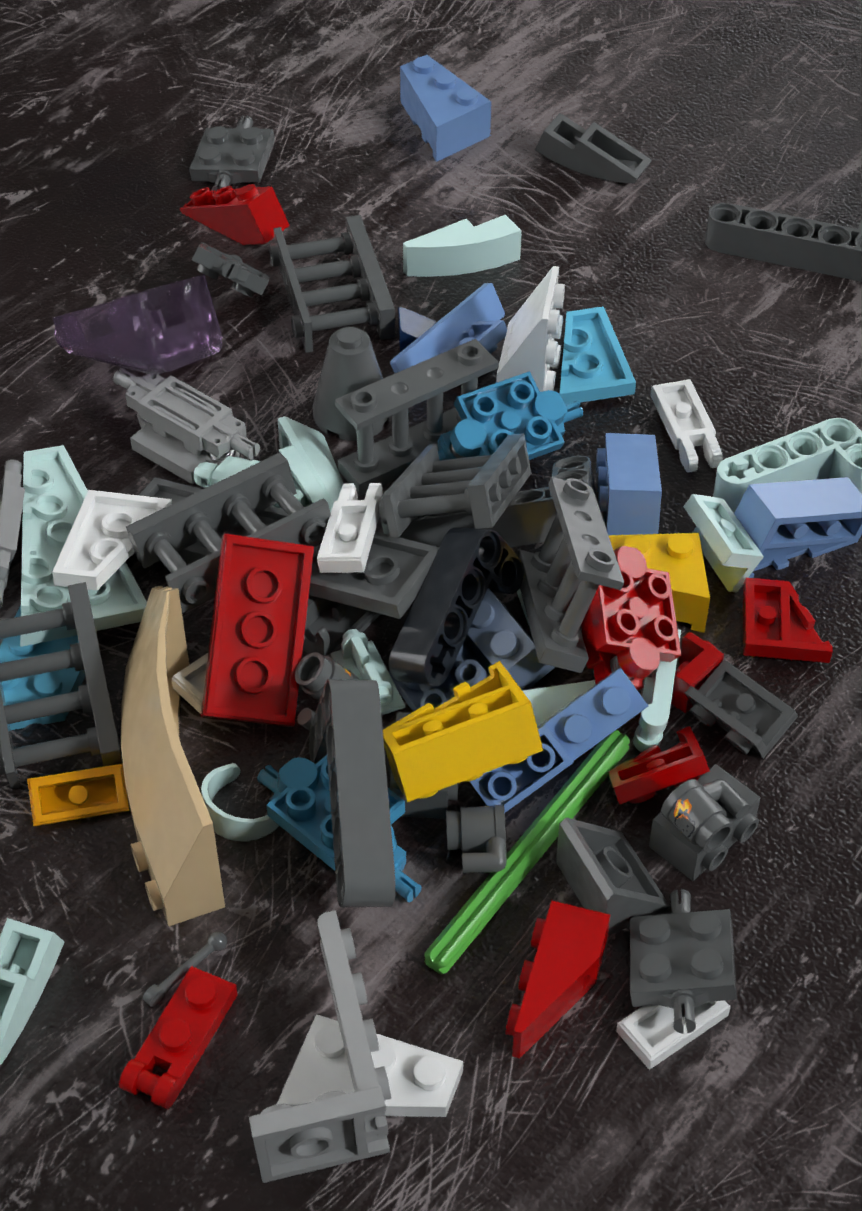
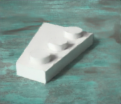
[52,490,172,591]
[277,1014,463,1117]

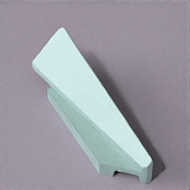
[278,416,343,513]

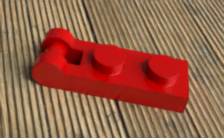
[119,966,238,1109]

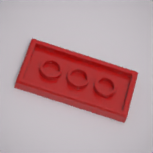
[201,533,314,727]

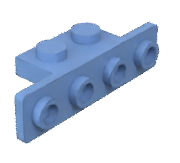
[390,283,507,373]

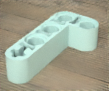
[713,418,862,513]

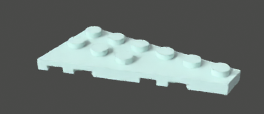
[20,445,147,647]

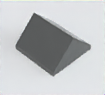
[556,817,670,936]

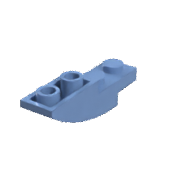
[470,668,648,812]

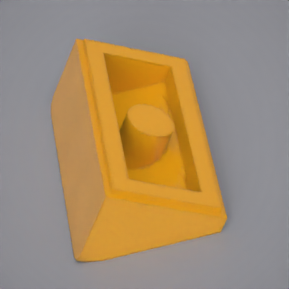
[27,764,130,827]

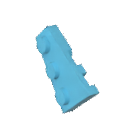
[559,306,636,405]

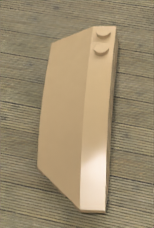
[121,586,225,926]

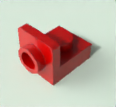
[671,632,724,713]

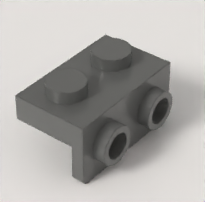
[685,659,798,759]

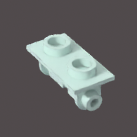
[330,629,405,715]

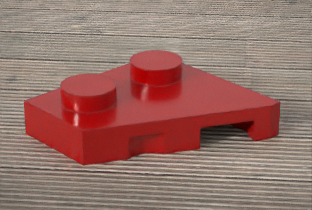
[743,577,833,663]
[608,726,710,804]

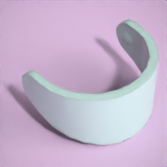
[201,763,279,841]

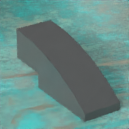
[535,113,652,184]

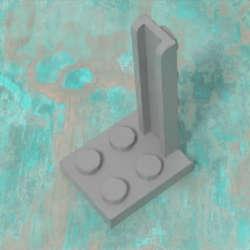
[249,910,391,1183]

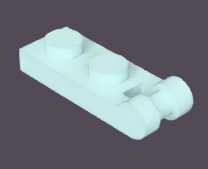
[633,629,681,752]

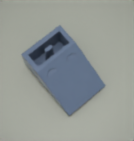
[388,588,555,712]

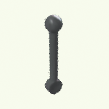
[143,932,227,1007]

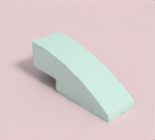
[403,215,521,277]
[0,918,64,1066]

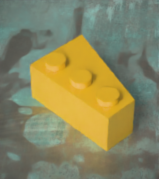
[609,533,710,633]
[383,661,543,802]

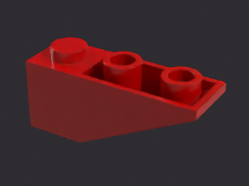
[180,184,290,245]
[505,900,611,1058]

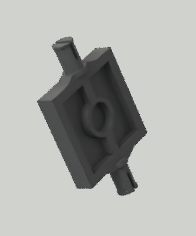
[189,116,275,191]
[192,242,270,297]
[630,889,737,1034]

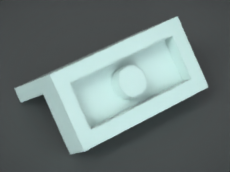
[683,494,764,592]

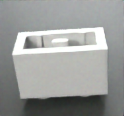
[496,266,565,392]

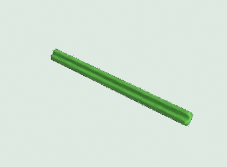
[424,730,630,974]

